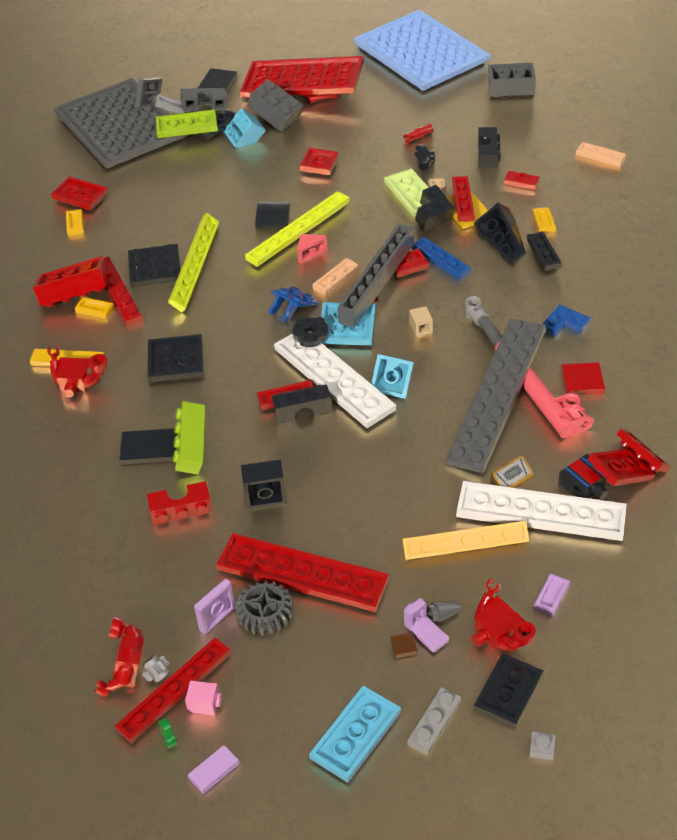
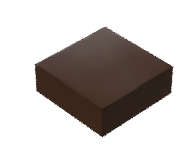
[391,632,418,659]

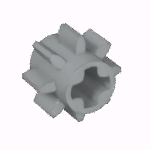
[141,654,170,683]

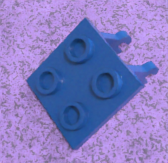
[269,286,319,322]

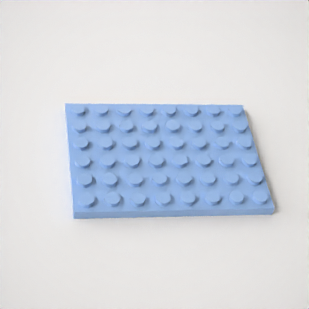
[353,10,491,91]

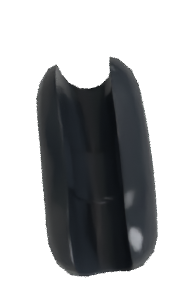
[414,145,435,171]

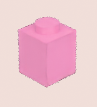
[185,681,222,716]

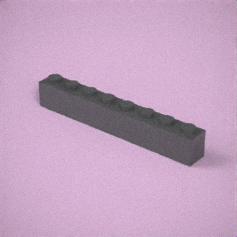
[337,223,414,328]

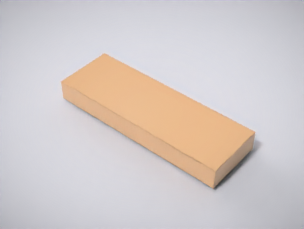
[576,142,626,167]
[312,258,359,296]

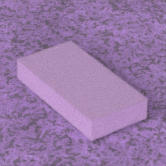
[533,573,570,618]
[187,745,240,794]

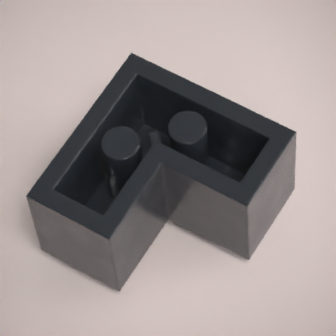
[415,185,454,231]

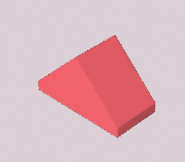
[297,234,328,263]

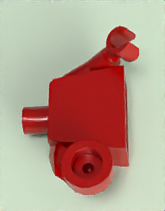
[47,346,108,397]
[471,578,536,651]
[94,616,145,697]

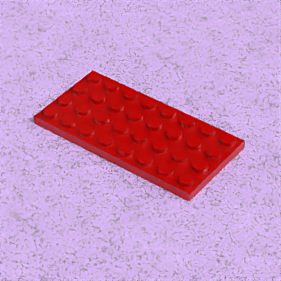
[240,56,364,98]

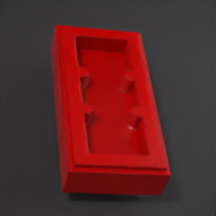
[504,170,540,190]

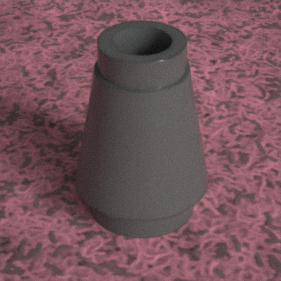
[426,600,461,623]

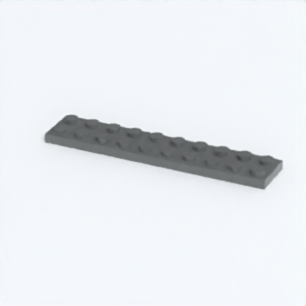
[446,319,546,473]

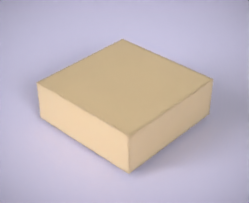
[429,178,446,192]

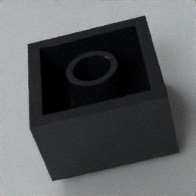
[241,459,287,509]

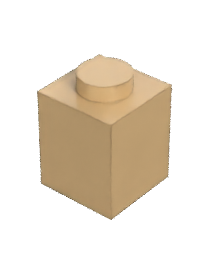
[409,306,433,337]

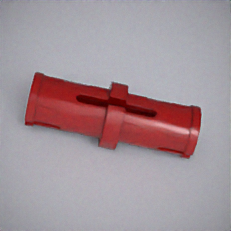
[403,123,434,144]

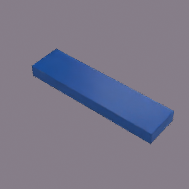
[412,237,471,280]

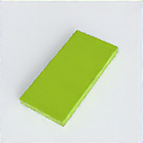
[156,110,218,138]

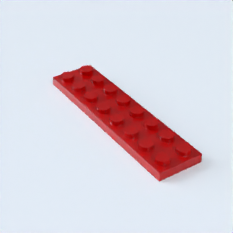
[216,533,389,612]

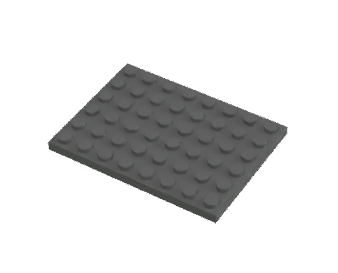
[54,78,187,169]

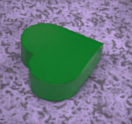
[158,718,177,749]

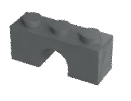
[180,88,227,111]

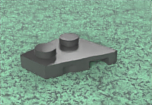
[135,77,163,108]

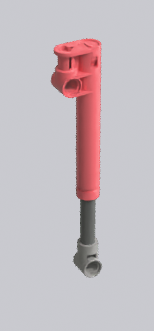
[465,296,594,438]

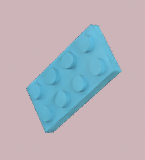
[309,686,401,783]

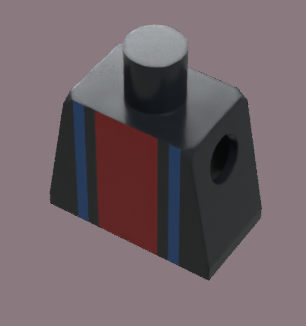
[558,453,609,500]

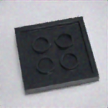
[128,244,181,288]
[148,334,204,382]

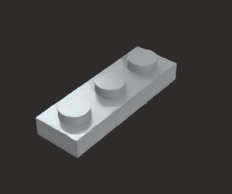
[407,687,461,756]

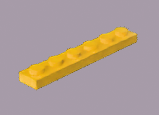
[402,521,529,560]

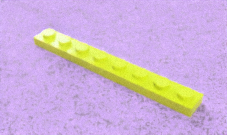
[245,191,350,267]
[168,212,219,312]

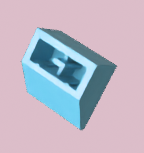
[224,108,266,148]

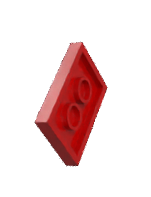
[51,176,109,210]
[588,449,655,486]

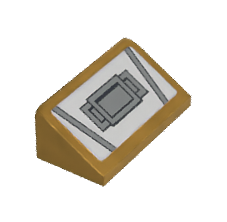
[491,455,534,488]

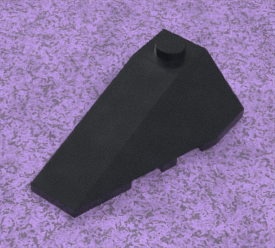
[474,202,526,264]

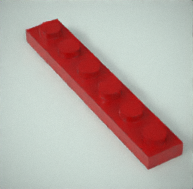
[104,256,143,326]
[115,637,231,744]

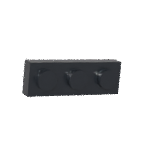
[527,231,562,271]

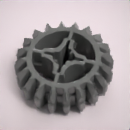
[235,580,294,636]

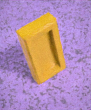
[532,207,556,233]
[66,209,84,236]
[75,297,114,319]

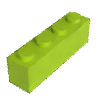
[173,401,205,474]

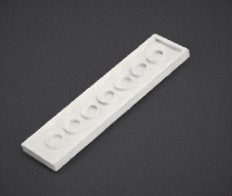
[274,332,396,428]
[456,481,627,541]

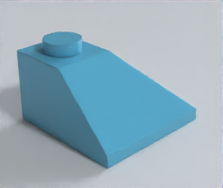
[371,354,414,399]

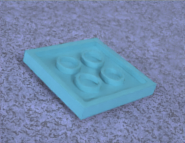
[321,302,376,345]

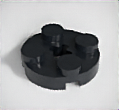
[292,317,329,347]

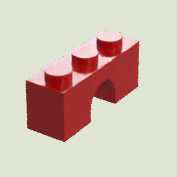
[147,481,213,525]

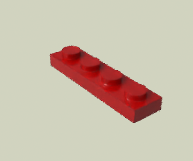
[452,176,475,222]

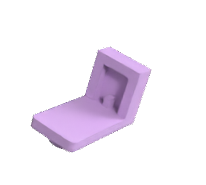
[404,598,449,652]

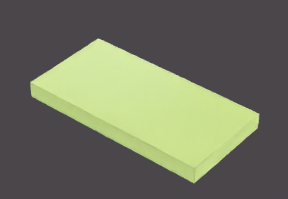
[384,168,429,217]

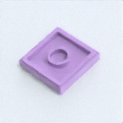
[194,578,235,635]

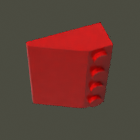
[33,255,108,307]

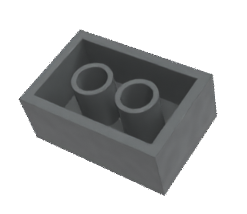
[488,63,536,97]
[247,79,303,132]

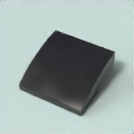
[255,202,290,229]

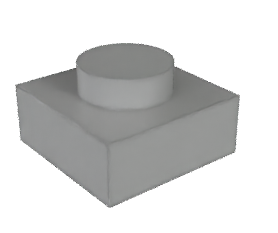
[529,731,556,761]

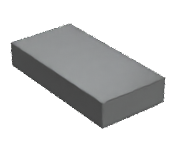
[155,95,185,114]

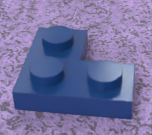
[542,304,591,337]

